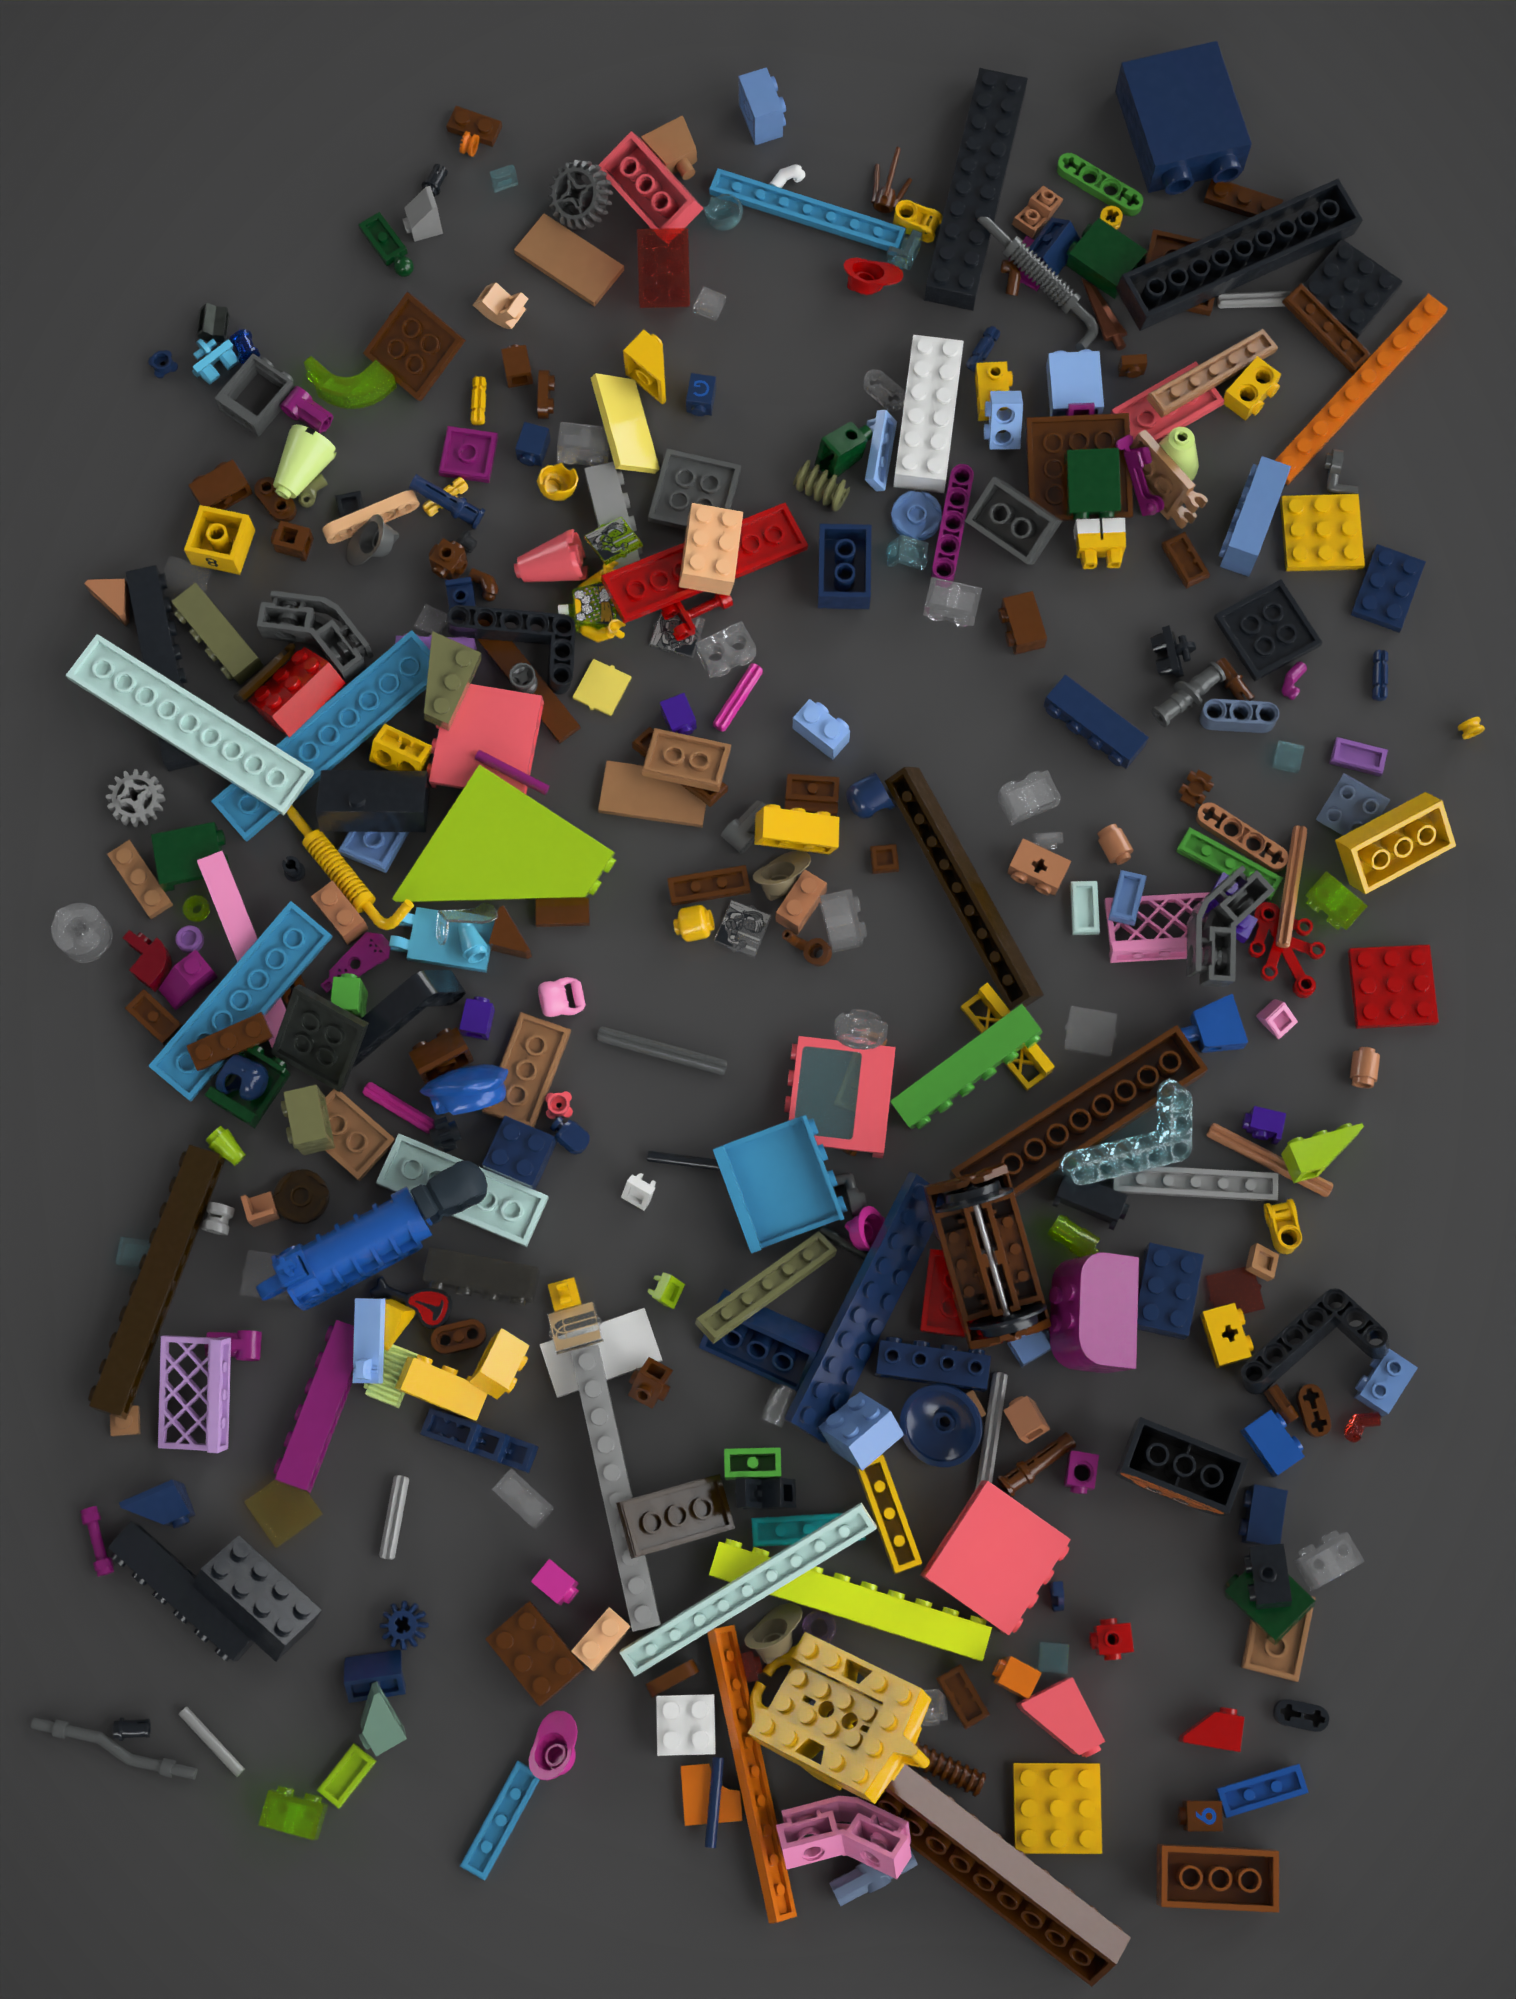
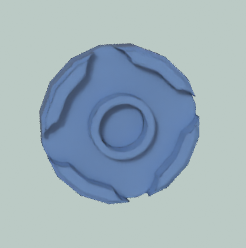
[891,491,942,541]

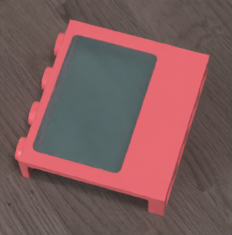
[784,1036,896,1158]

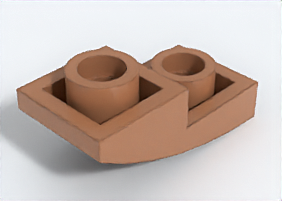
[1012,186,1063,238]

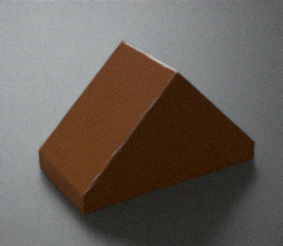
[489,905,532,959]

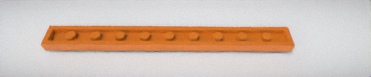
[1275,293,1448,486]
[707,1625,797,1924]

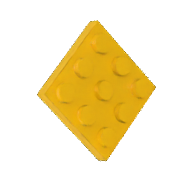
[1280,494,1365,571]
[1013,1763,1102,1854]

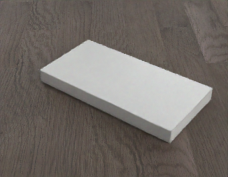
[539,1308,663,1398]

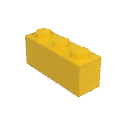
[754,804,840,855]
[395,1354,487,1421]

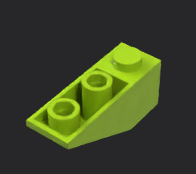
[1281,1123,1364,1183]

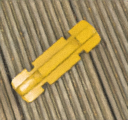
[470,376,487,426]
[422,477,468,517]

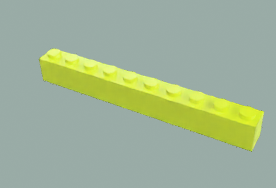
[709,1538,992,1662]

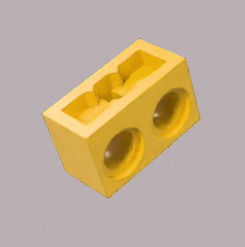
[1223,356,1281,421]
[369,724,432,771]

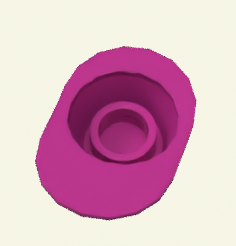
[845,1206,885,1252]
[528,1711,578,1780]

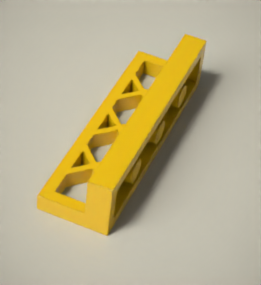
[960,982,1055,1091]

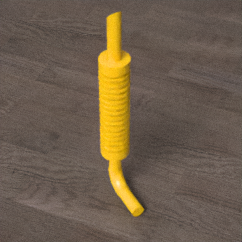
[287,805,414,930]

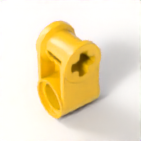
[893,200,943,242]
[1264,1199,1302,1254]

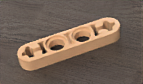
[322,490,420,544]

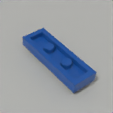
[1216,1764,1309,1818]

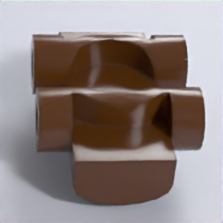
[1179,769,1214,808]

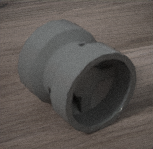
[509,663,538,694]

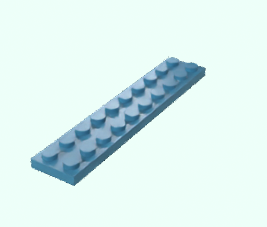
[211,630,430,842]

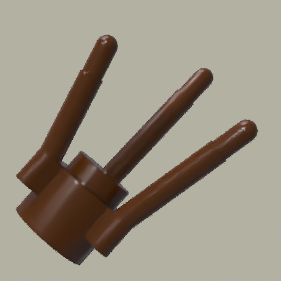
[871,147,912,213]

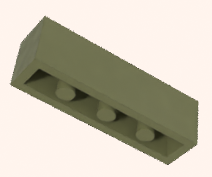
[171,582,264,685]

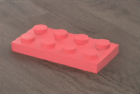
[1111,361,1224,443]

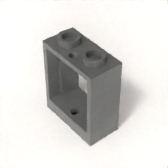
[214,354,294,437]

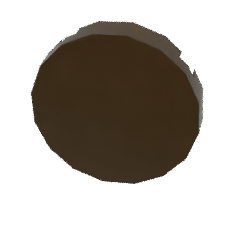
[274,1169,329,1224]

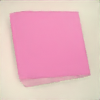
[1256,999,1298,1039]

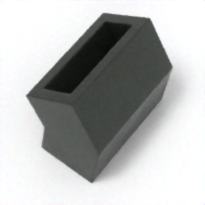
[196,303,230,343]

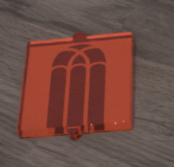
[1206,1266,1265,1314]

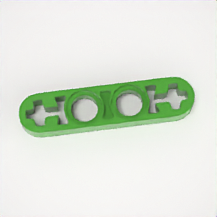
[1057,153,1143,216]

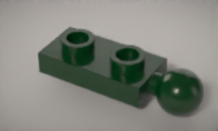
[358,212,414,277]

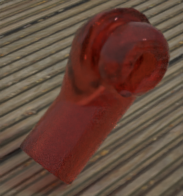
[1344,1412,1381,1443]

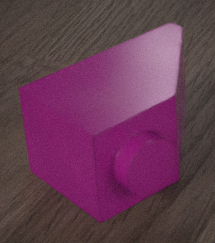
[158,949,218,1011]

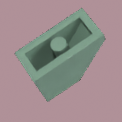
[359,1681,407,1756]

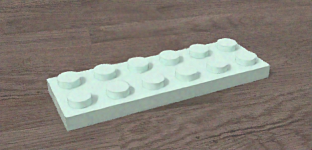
[376,1133,549,1247]

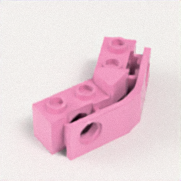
[776,1796,912,1879]

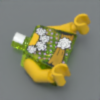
[558,559,626,643]

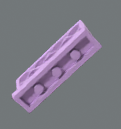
[158,1335,231,1453]

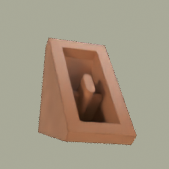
[84,579,130,626]

